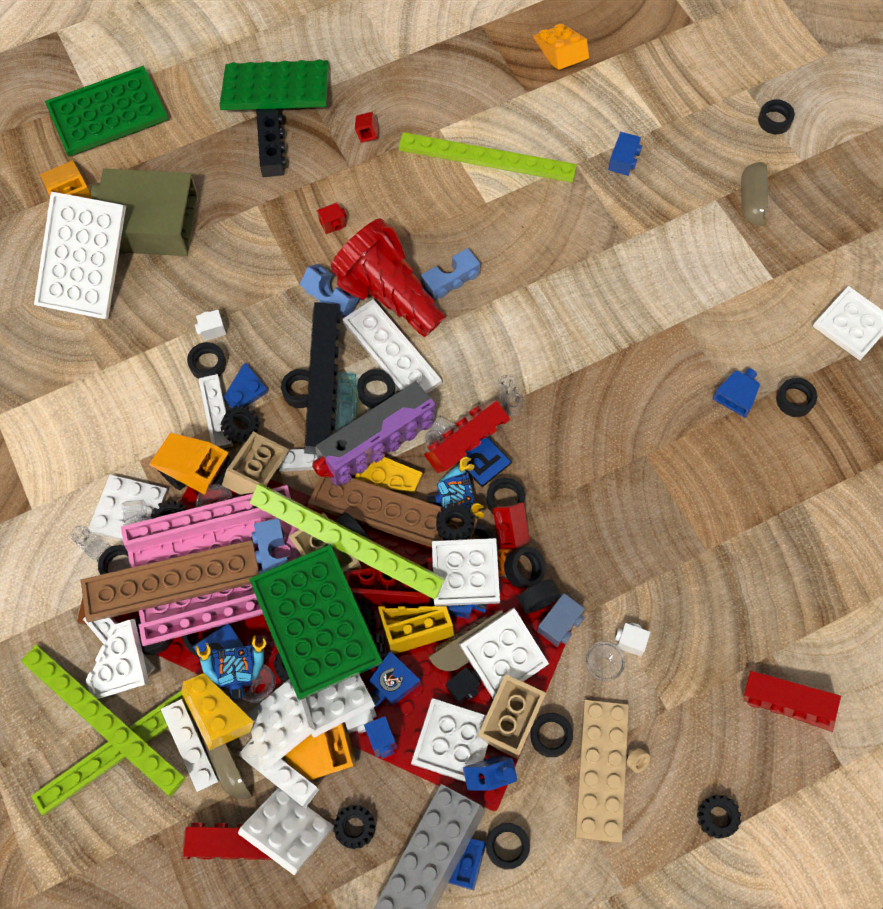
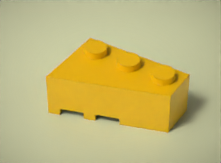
[378,606,454,654]
[181,673,254,751]

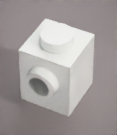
[195,310,226,341]
[615,623,650,657]
[345,707,377,733]

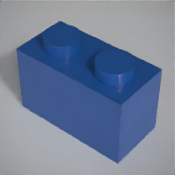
[608,131,643,176]
[364,716,397,759]

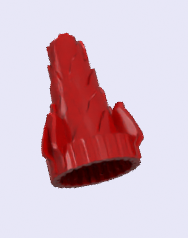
[331,218,446,337]

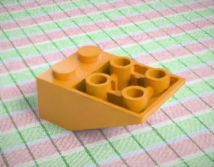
[533,24,589,70]
[39,160,92,199]
[149,433,229,495]
[285,722,357,781]

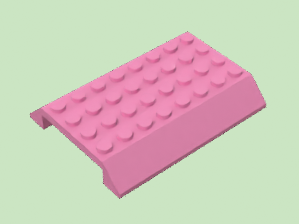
[121,485,302,646]

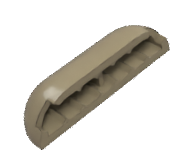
[741,162,768,226]
[428,610,504,671]
[202,736,252,799]

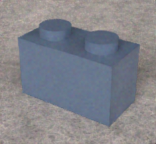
[537,593,585,647]

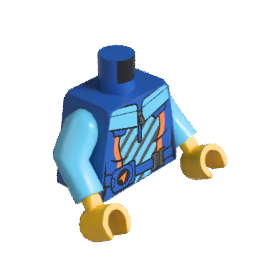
[427,457,484,518]
[196,635,266,701]

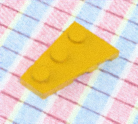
[354,457,423,493]

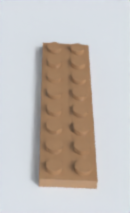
[308,477,478,547]
[80,540,259,623]

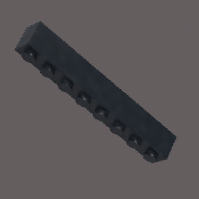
[304,302,341,454]

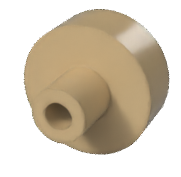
[626,748,650,773]

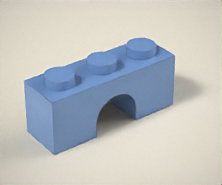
[421,248,480,300]
[300,264,359,318]
[251,518,288,574]

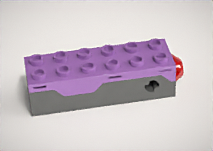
[312,381,436,487]

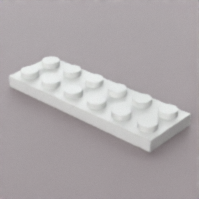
[342,299,442,393]

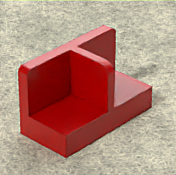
[493,502,530,549]

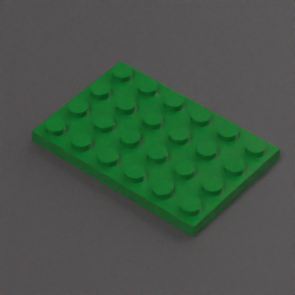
[219,59,329,110]
[45,65,168,157]
[249,544,383,701]

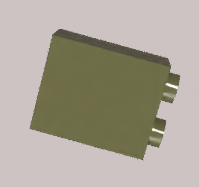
[91,168,198,256]

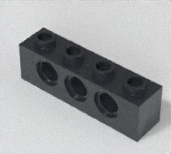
[256,109,287,177]

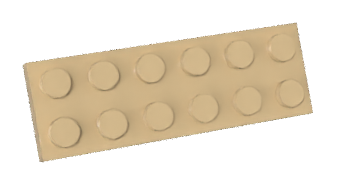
[575,700,629,844]

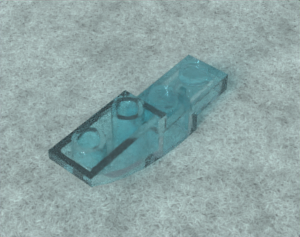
[333,372,357,434]

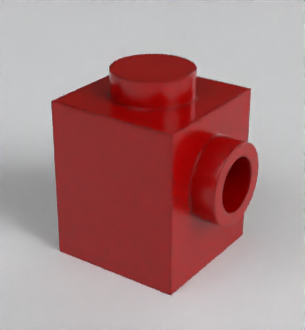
[355,111,378,143]
[317,202,347,234]

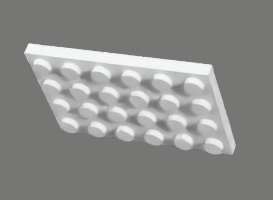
[34,192,126,319]

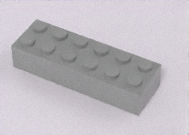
[374,784,486,909]

